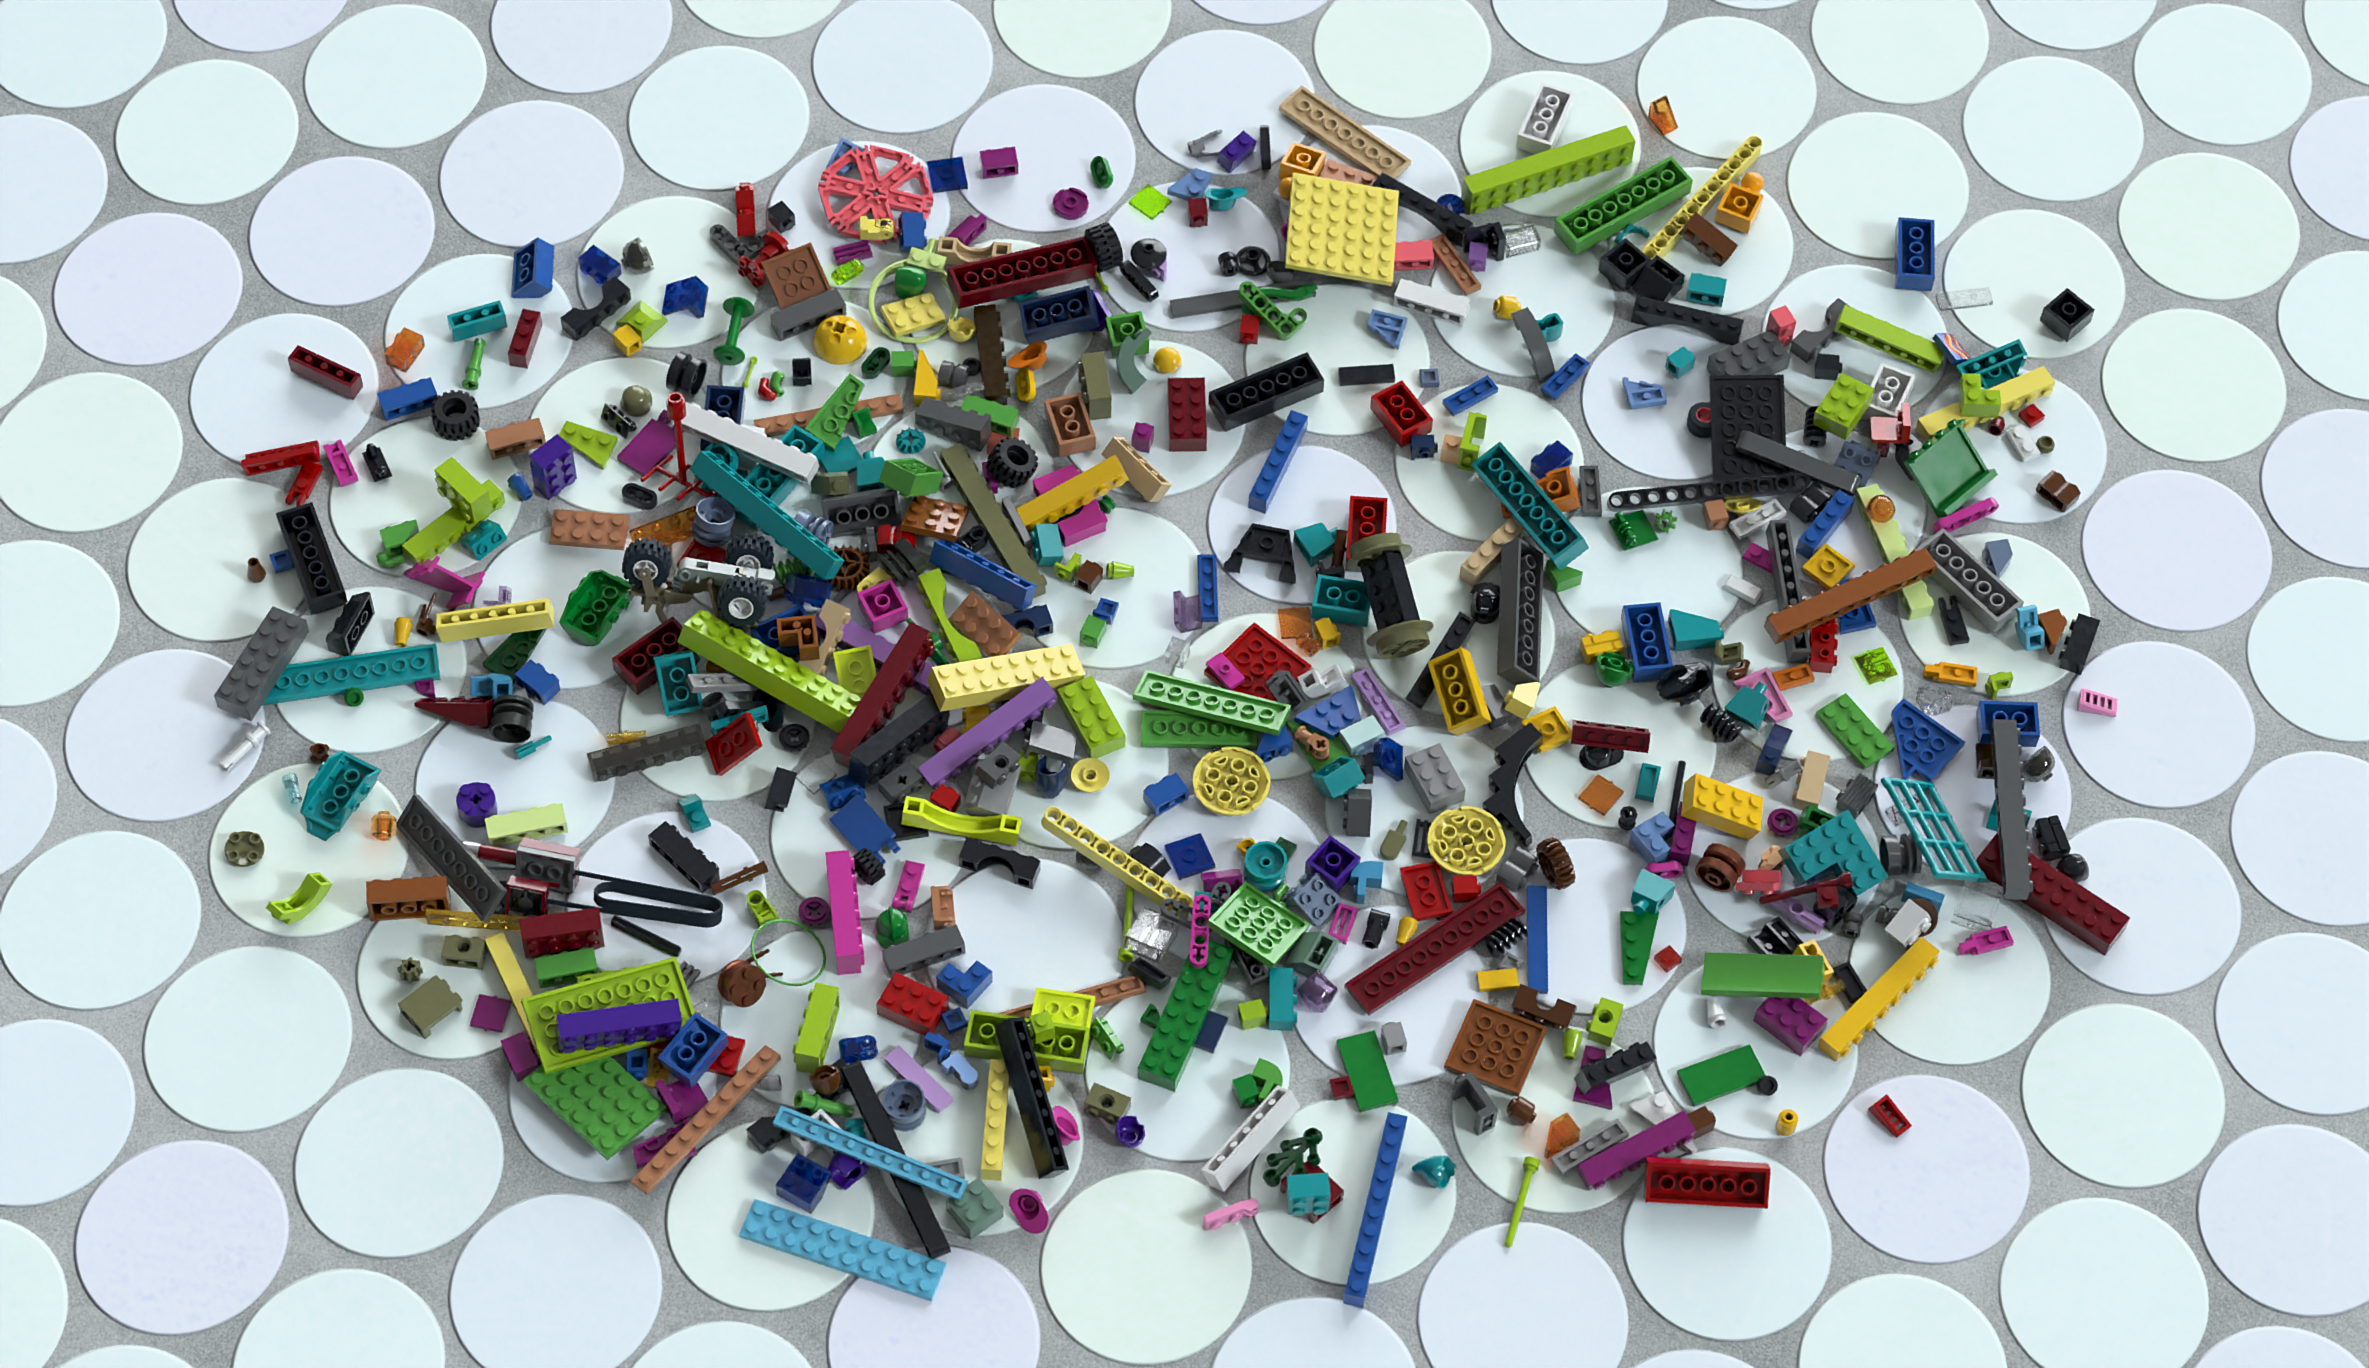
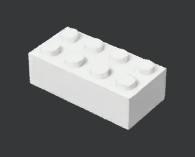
[1516,82,1575,154]

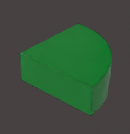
[1140,1003,1160,1029]

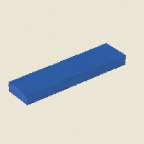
[1197,554,1218,622]

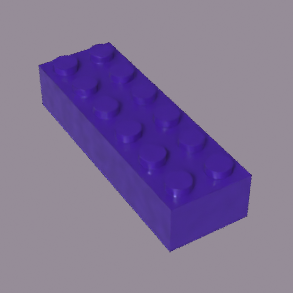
[555,998,682,1053]

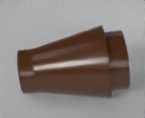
[247,558,266,583]

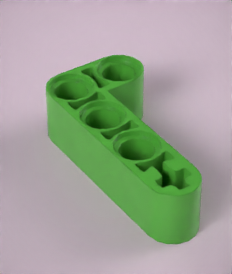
[1238,281,1307,341]

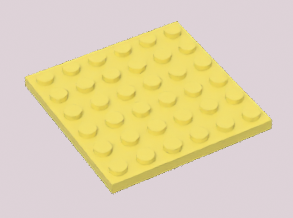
[1285,172,1399,286]

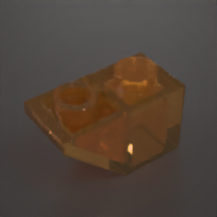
[1544,1112,1581,1159]

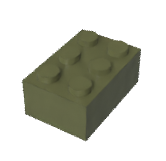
[1078,352,1112,420]

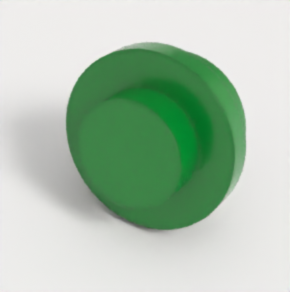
[344,687,364,707]

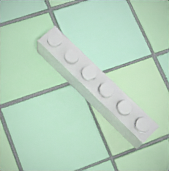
[1201,1085,1300,1192]

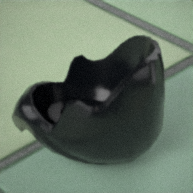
[2056,853,2089,883]

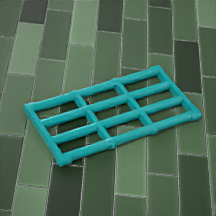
[1880,777,1987,883]

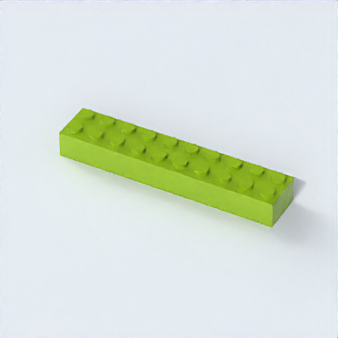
[1461,125,1635,215]
[677,609,861,734]

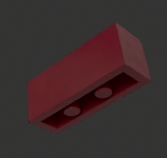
[508,309,543,369]

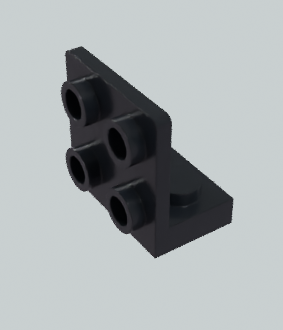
[1463,221,1506,261]

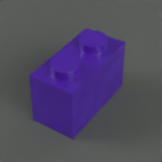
[1217,130,1257,173]

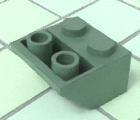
[1285,931,1339,981]

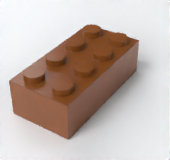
[366,875,451,921]

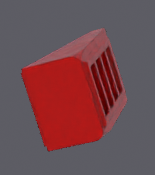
[1868,1094,1912,1138]

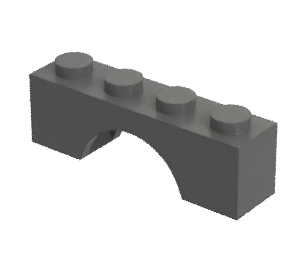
[1790,298,1851,363]

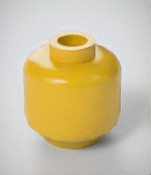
[1493,295,1521,320]

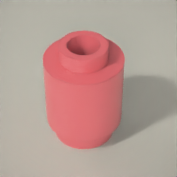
[933,727,961,753]

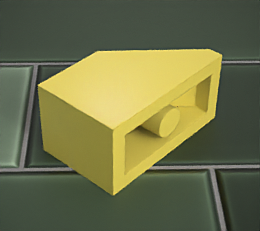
[1504,682,1540,720]

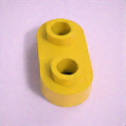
[1016,368,1036,403]

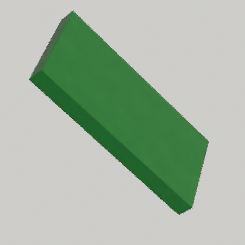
[1336,1030,1399,1112]
[1677,1044,1765,1107]

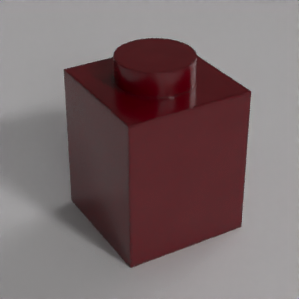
[1187,198,1208,227]

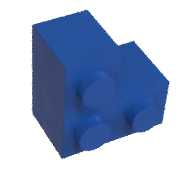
[936,960,993,1010]

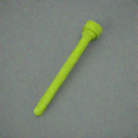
[1118,884,1134,962]
[1504,1156,1540,1248]

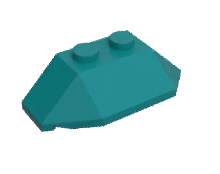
[1956,339,2028,390]

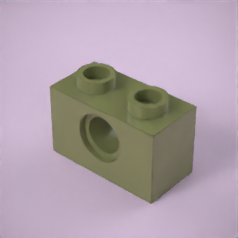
[441,935,487,970]
[1084,1082,1131,1125]

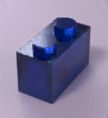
[578,244,622,285]
[1530,440,1574,479]

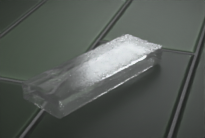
[1935,287,1993,311]

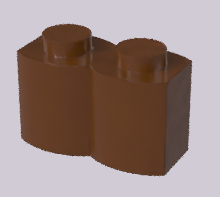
[2036,470,2081,513]

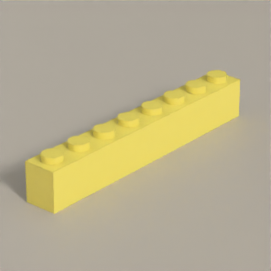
[1916,366,2055,442]

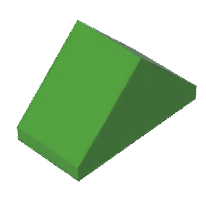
[1545,560,1583,593]

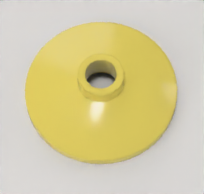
[1724,498,1761,516]
[1071,758,1110,793]

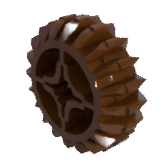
[824,544,870,593]
[1536,837,1576,890]

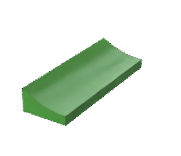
[1700,952,1825,999]

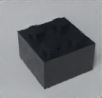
[1598,238,1652,292]
[2039,288,2095,342]

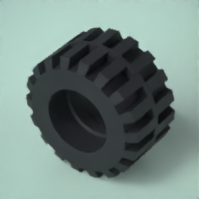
[1084,222,1123,272]
[431,390,480,441]
[987,437,1038,488]

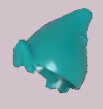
[1412,1155,1456,1189]

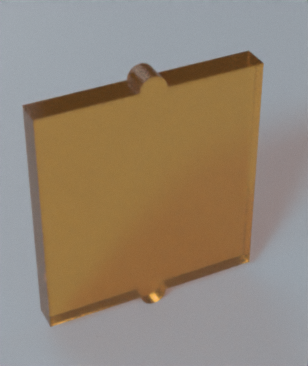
[1278,606,1313,640]
[1578,774,1624,816]

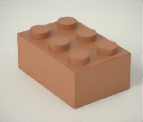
[1044,392,1096,457]

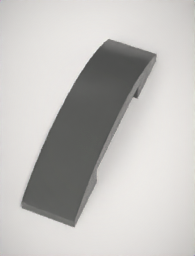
[1511,307,1555,382]

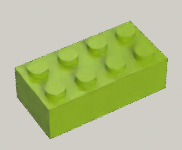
[1057,675,1126,759]
[792,982,840,1074]

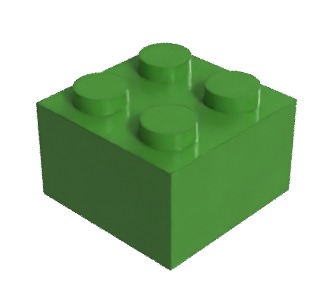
[1105,311,1149,359]

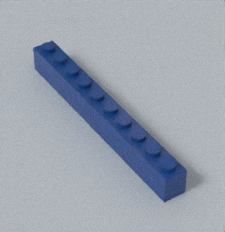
[1343,1112,1408,1308]

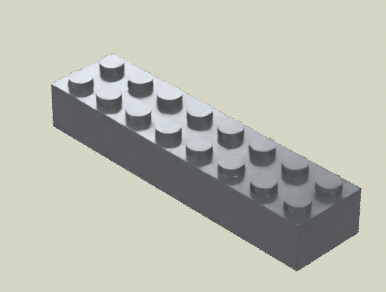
[1497,538,1544,686]

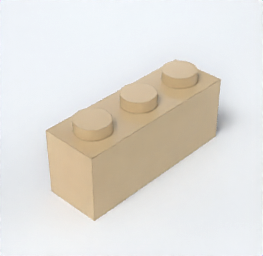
[1792,750,1830,810]

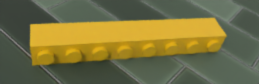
[1818,936,1940,1061]

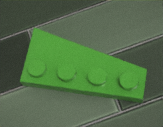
[805,373,864,452]

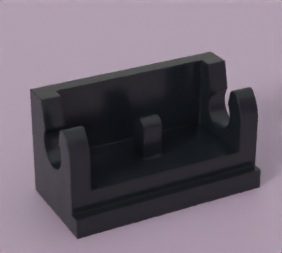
[764,767,797,812]

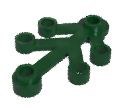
[1263,1128,1323,1187]

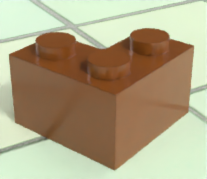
[776,615,820,661]

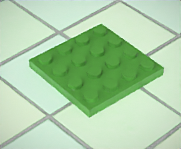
[1206,881,1310,969]

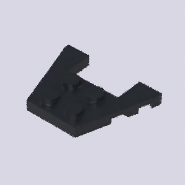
[1223,523,1296,584]

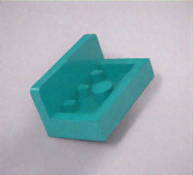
[459,519,507,561]

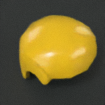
[1153,347,1182,374]

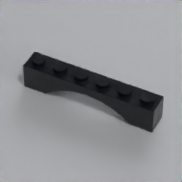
[1373,172,1473,247]
[1631,296,1744,346]
[746,1058,849,1154]

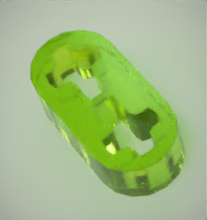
[831,259,865,285]

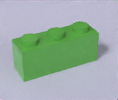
[961,394,1019,437]
[534,947,598,989]

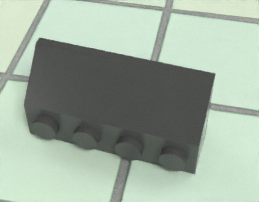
[821,488,902,538]

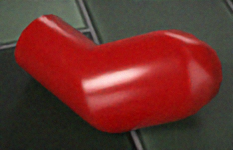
[758,377,776,402]

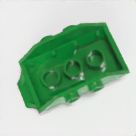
[559,570,635,646]

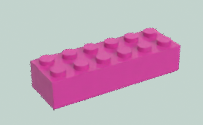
[825,850,865,975]

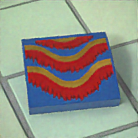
[1932,333,1972,365]

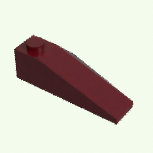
[414,696,494,729]

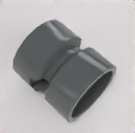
[938,360,969,389]
[701,692,727,722]

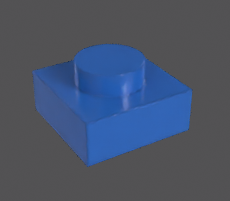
[269,549,294,574]
[941,1007,968,1034]

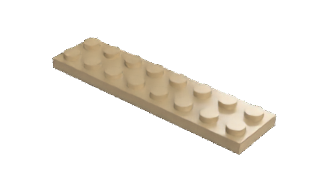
[1279,85,1412,179]

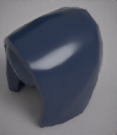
[1035,756,1070,799]

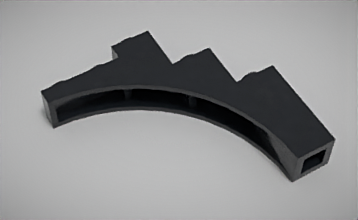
[1483,722,1543,847]

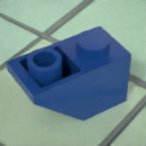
[1256,725,1293,763]

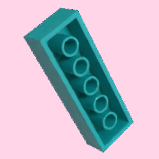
[733,424,825,531]

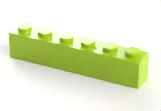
[1834,305,1944,374]
[402,479,505,565]

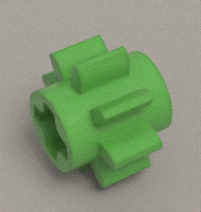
[1654,509,1677,533]

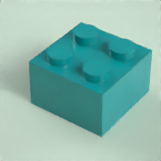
[1310,756,1366,799]
[1286,1173,1330,1216]

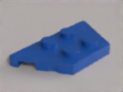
[1294,685,1361,740]

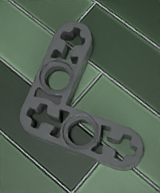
[710,224,776,265]
[1160,882,1231,934]

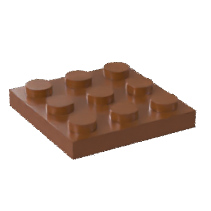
[760,242,832,310]
[900,496,969,542]

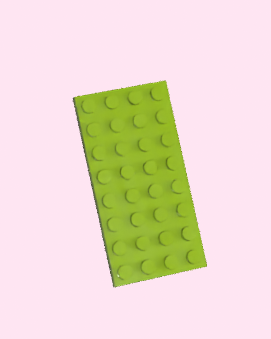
[521,957,695,1074]

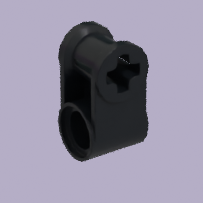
[955,525,987,553]

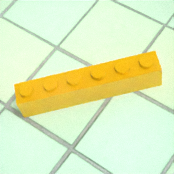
[1016,455,1129,533]

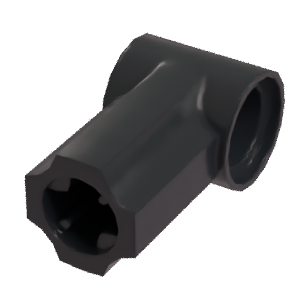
[1362,909,1391,949]

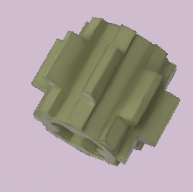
[397,957,423,984]

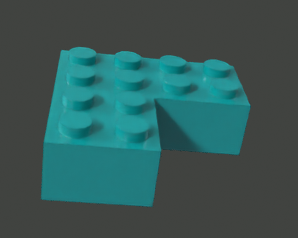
[1778,810,1889,896]

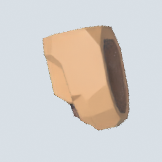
[1758,845,1785,870]

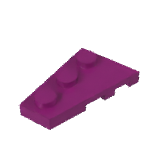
[633,1118,697,1169]

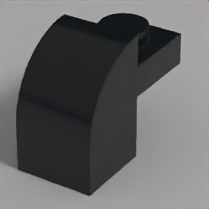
[1128,842,1172,878]

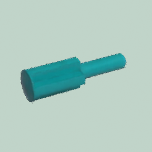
[514,735,552,760]

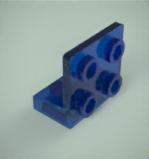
[662,276,709,319]

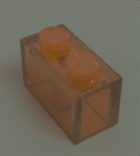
[385,327,425,373]

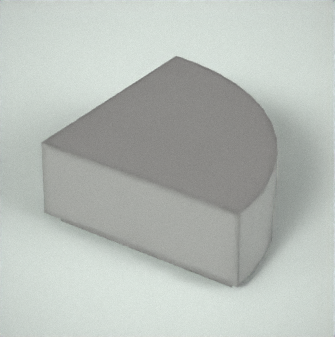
[1497,952,1524,970]

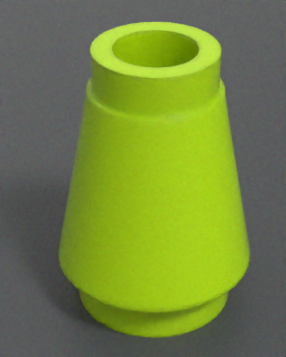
[1106,561,1134,580]
[1563,1029,1582,1060]

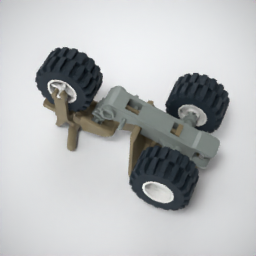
[622,532,775,628]

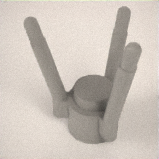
[1187,129,1223,158]
[932,452,954,490]

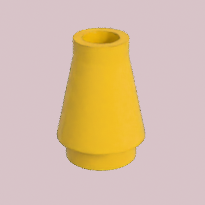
[394,617,413,647]
[1395,916,1418,946]

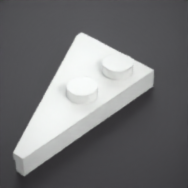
[1629,1091,1697,1154]

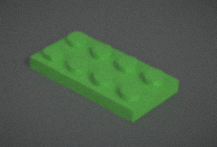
[1815,693,1895,770]

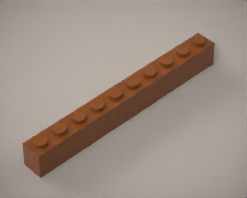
[1763,548,1937,645]

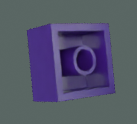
[1304,835,1361,894]

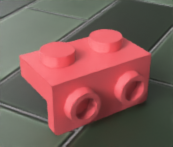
[1736,870,1781,894]

